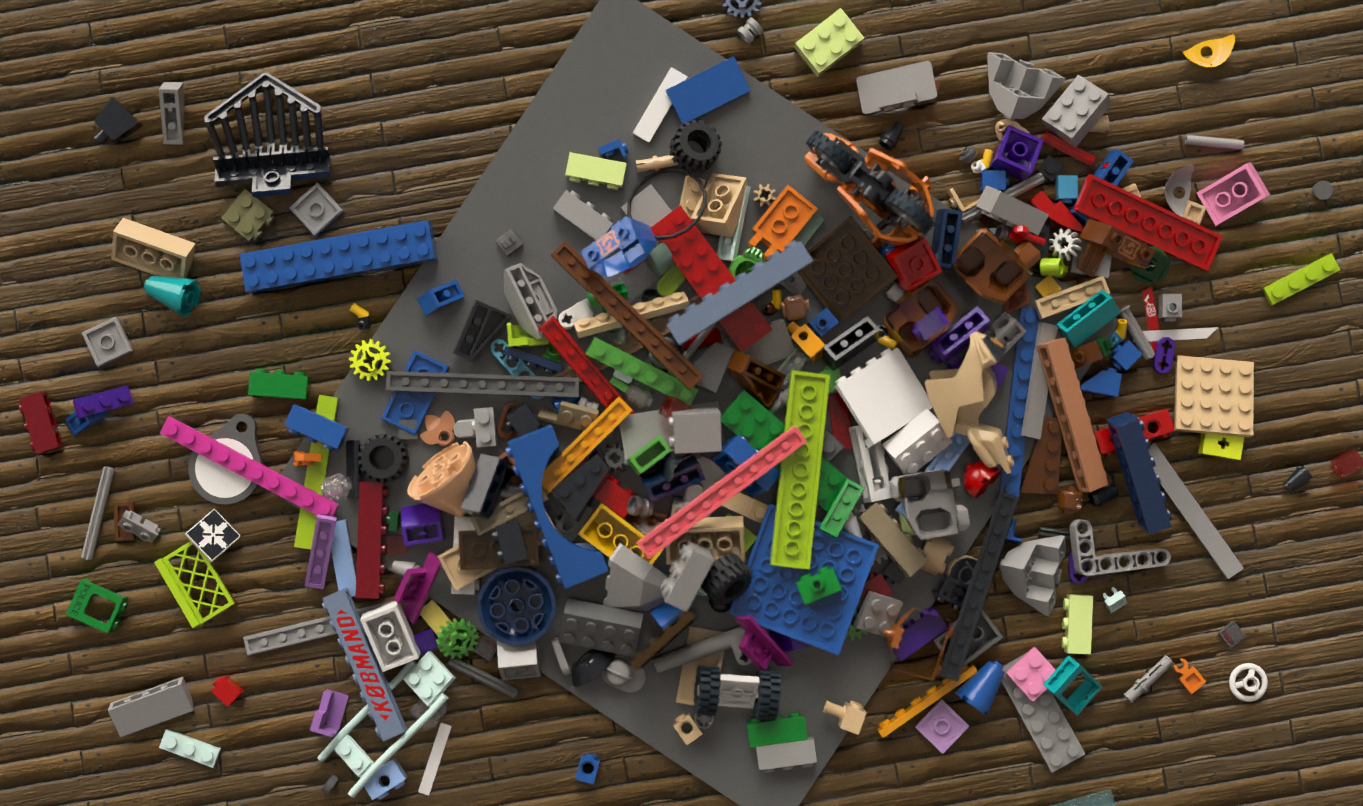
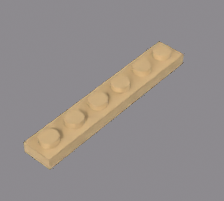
[573,291,690,338]

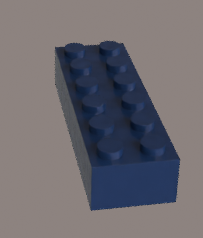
[1106,412,1172,535]

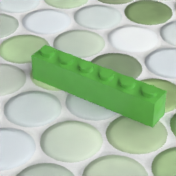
[585,336,699,407]

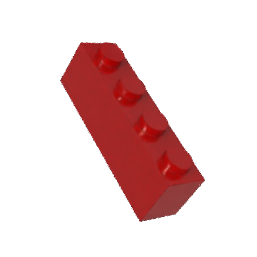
[566,457,636,518]

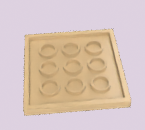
[1174,355,1254,437]

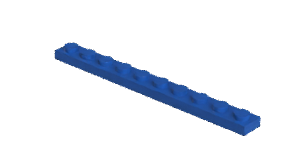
[998,307,1039,500]

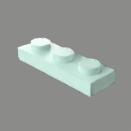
[159,729,221,768]

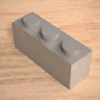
[553,190,613,241]
[756,737,817,773]

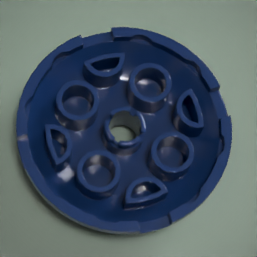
[477,567,556,645]

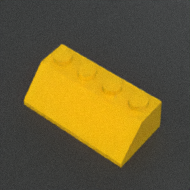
[578,503,663,565]

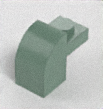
[646,239,674,277]

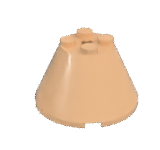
[408,442,476,518]

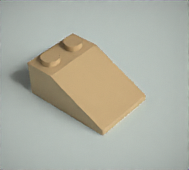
[691,173,747,237]

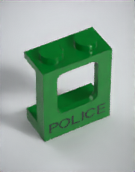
[66,578,128,633]

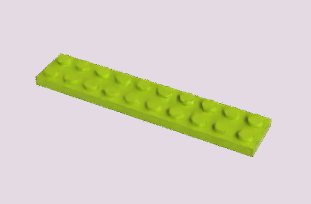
[770,370,830,569]

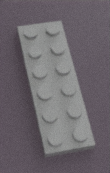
[1001,653,1085,773]

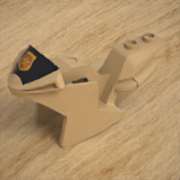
[925,332,1014,474]

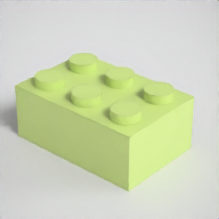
[794,8,864,77]

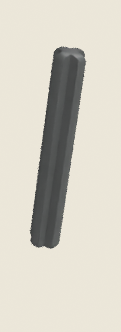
[448,657,519,698]

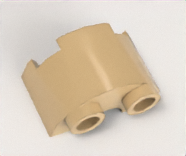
[920,537,954,576]

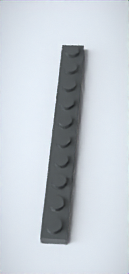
[386,371,580,398]

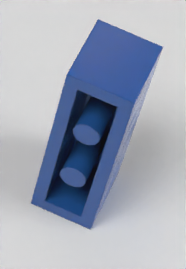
[284,404,350,451]

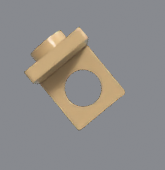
[947,188,979,212]

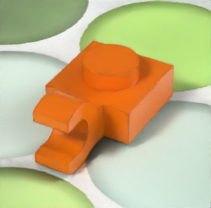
[293,451,321,466]

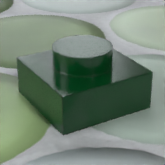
[386,511,401,531]

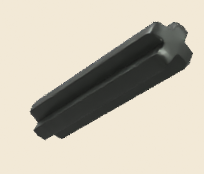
[1038,527,1096,543]

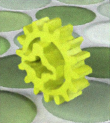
[349,339,392,381]

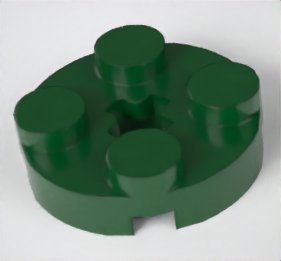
[1130,245,1169,284]

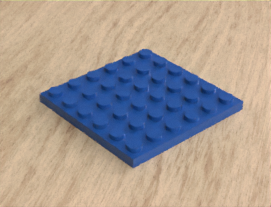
[729,504,879,655]

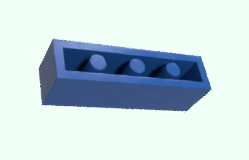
[1069,150,1134,224]

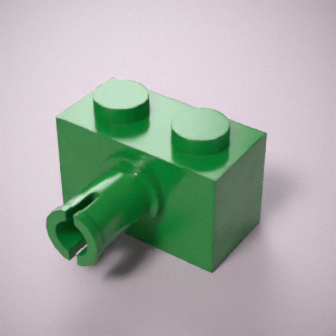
[796,566,842,605]

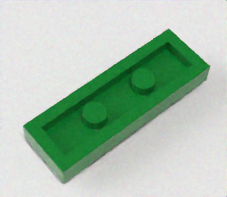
[819,479,864,539]

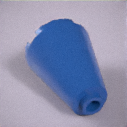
[955,660,1005,716]

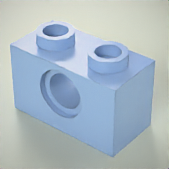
[364,757,408,800]

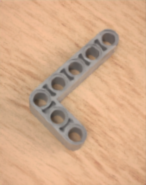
[1069,519,1171,576]

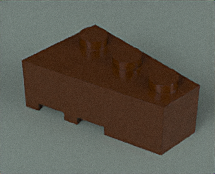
[727,350,786,410]

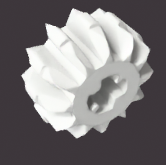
[1049,228,1082,261]

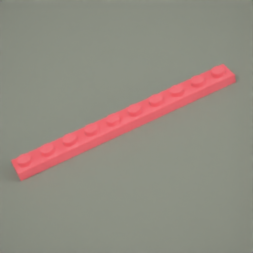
[636,425,807,559]

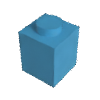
[1055,175,1078,204]

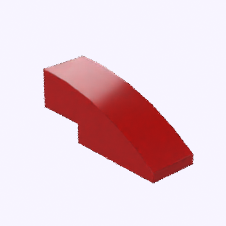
[1028,191,1084,234]

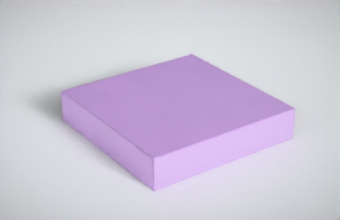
[914,699,969,754]

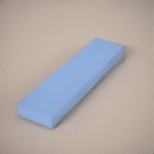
[331,519,356,596]

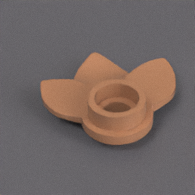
[420,411,455,447]

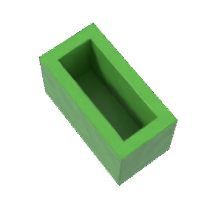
[626,435,672,476]

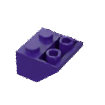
[401,504,445,546]

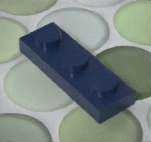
[503,346,563,374]

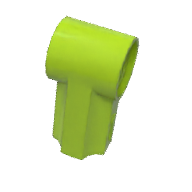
[1040,258,1068,278]

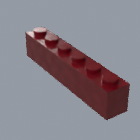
[355,481,388,599]

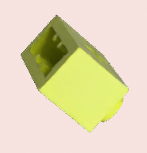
[1198,433,1244,460]

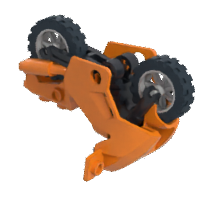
[804,130,936,250]

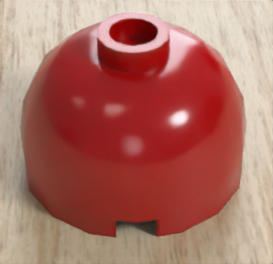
[963,461,1001,499]

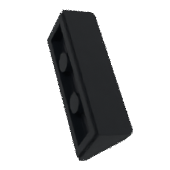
[346,440,361,498]

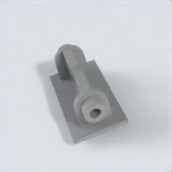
[117,510,160,543]

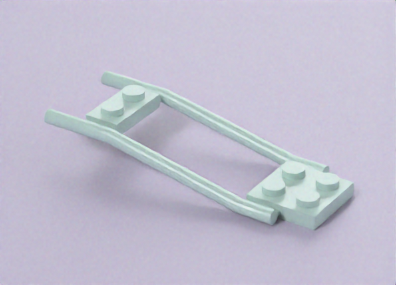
[317,651,455,798]

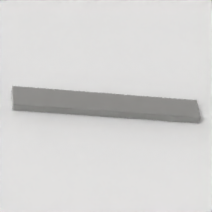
[1148,443,1244,579]
[243,600,394,656]

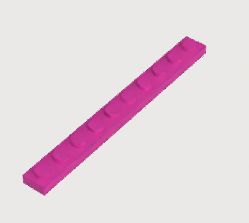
[160,416,340,517]

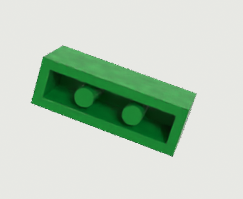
[248,369,311,400]
[746,712,808,748]

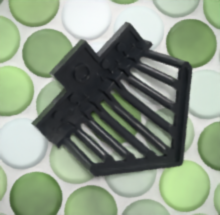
[204,72,331,197]

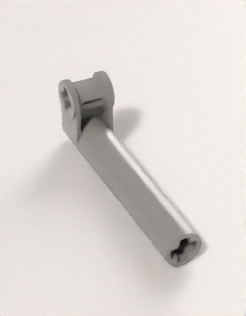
[653,626,751,673]

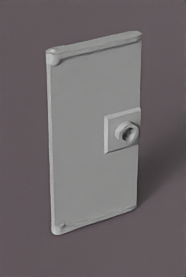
[619,401,725,466]

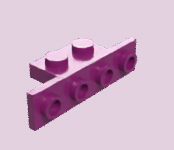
[394,552,442,624]
[735,615,794,670]

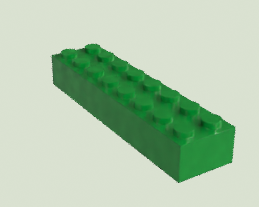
[720,390,848,513]

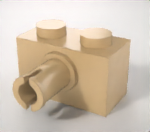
[823,700,867,735]

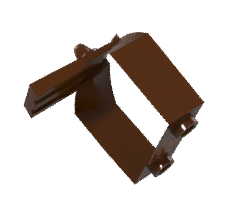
[1076,219,1156,277]

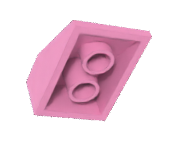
[1197,162,1270,226]

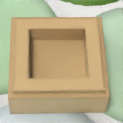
[1183,200,1207,225]

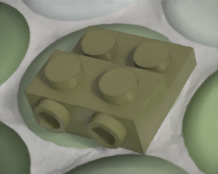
[221,189,276,242]

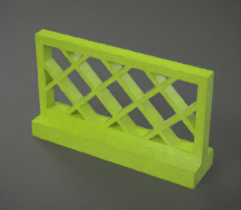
[154,541,235,628]

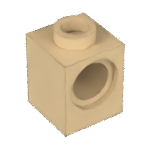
[673,713,703,745]

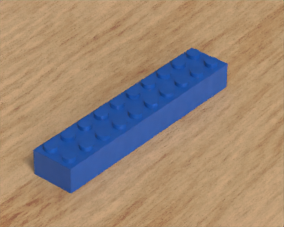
[239,220,438,294]

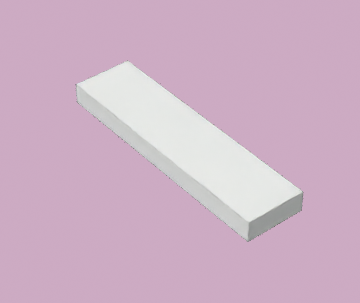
[633,67,688,143]

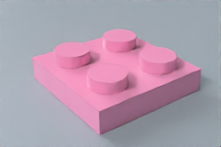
[1006,647,1055,702]

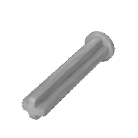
[1119,305,1155,360]

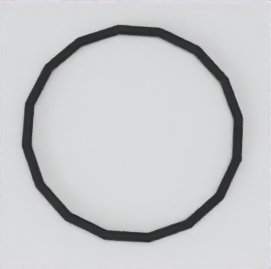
[627,168,707,240]

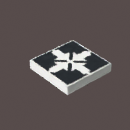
[185,509,241,563]

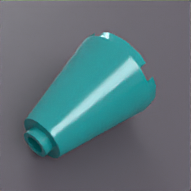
[144,276,201,317]

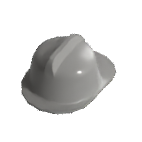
[601,655,646,693]

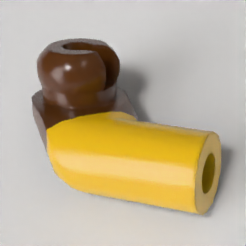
[762,290,782,316]

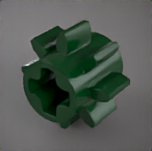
[1091,335,1114,357]

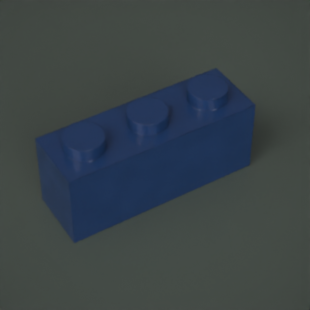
[931,208,963,270]
[641,455,706,502]

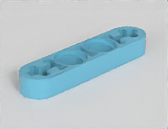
[490,339,544,400]

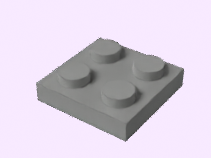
[853,591,903,638]

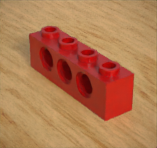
[1093,409,1174,457]

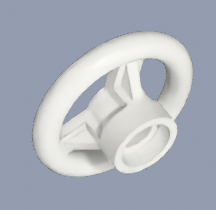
[1229,663,1268,702]

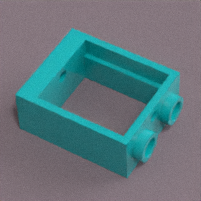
[1043,655,1102,716]

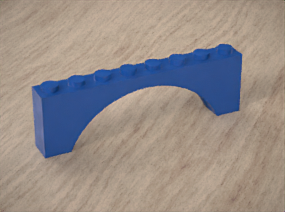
[505,425,609,589]

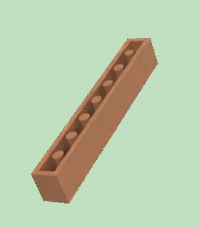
[1036,337,1108,492]

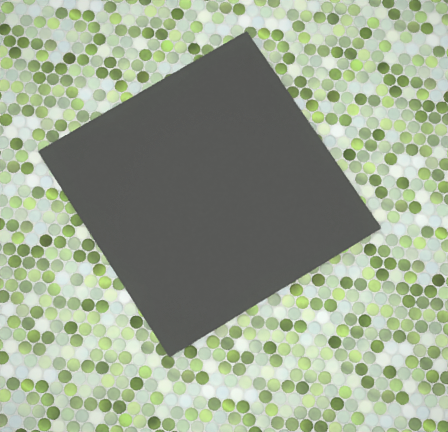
[278,0,1118,806]

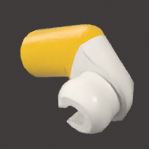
[971,149,994,173]

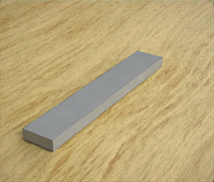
[1021,322,1058,439]

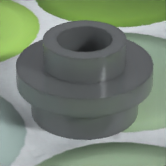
[959,146,977,164]

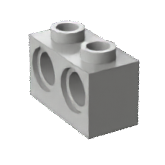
[984,312,1026,355]

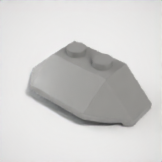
[504,263,558,339]

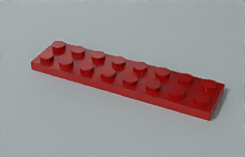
[1073,174,1223,271]
[650,205,773,352]

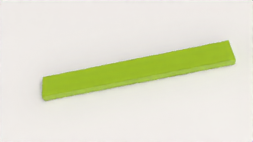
[294,395,339,550]

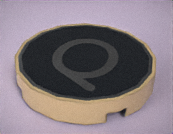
[946,555,977,585]

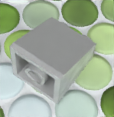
[668,406,722,454]
[497,639,541,680]

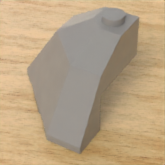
[987,52,1065,121]
[999,535,1066,616]
[603,544,668,612]

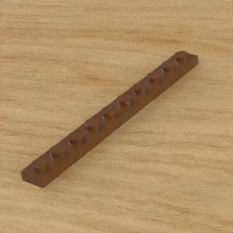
[551,241,704,391]

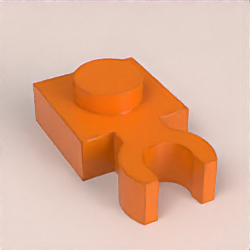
[1172,658,1206,694]

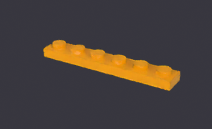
[542,397,633,492]
[877,664,978,738]

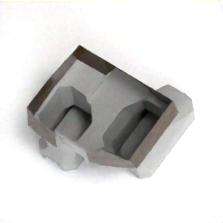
[889,470,970,541]

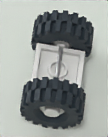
[694,665,781,720]

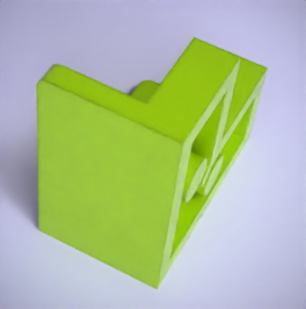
[507,323,550,348]

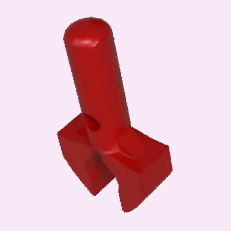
[1010,225,1046,246]

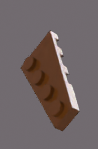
[1019,417,1062,494]

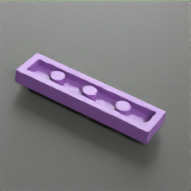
[305,514,337,589]

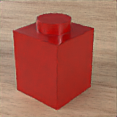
[211,675,244,707]

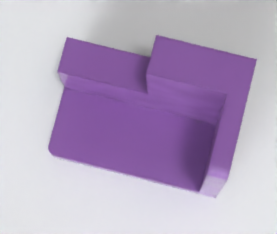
[310,689,349,737]

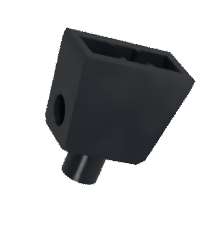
[94,97,143,145]

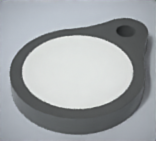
[188,414,263,505]

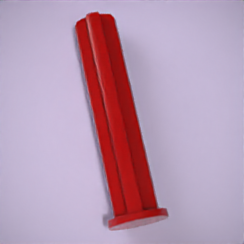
[1041,129,1096,166]

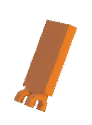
[748,185,818,261]

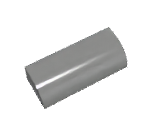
[108,677,193,737]

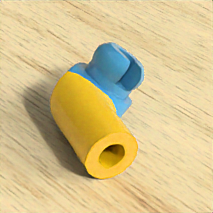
[1109,319,1128,346]

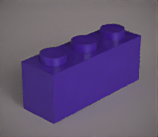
[932,306,990,363]
[886,607,948,661]

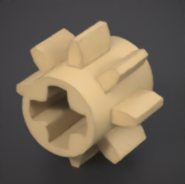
[753,184,776,207]

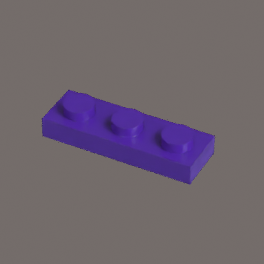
[72,386,134,419]

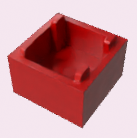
[885,236,942,291]

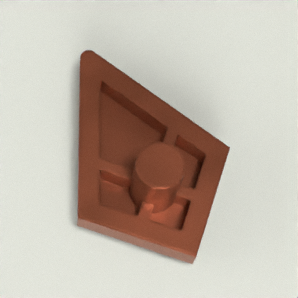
[1004,283,1030,314]

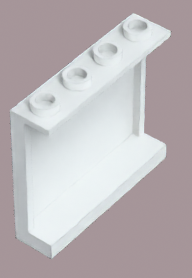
[831,347,933,448]

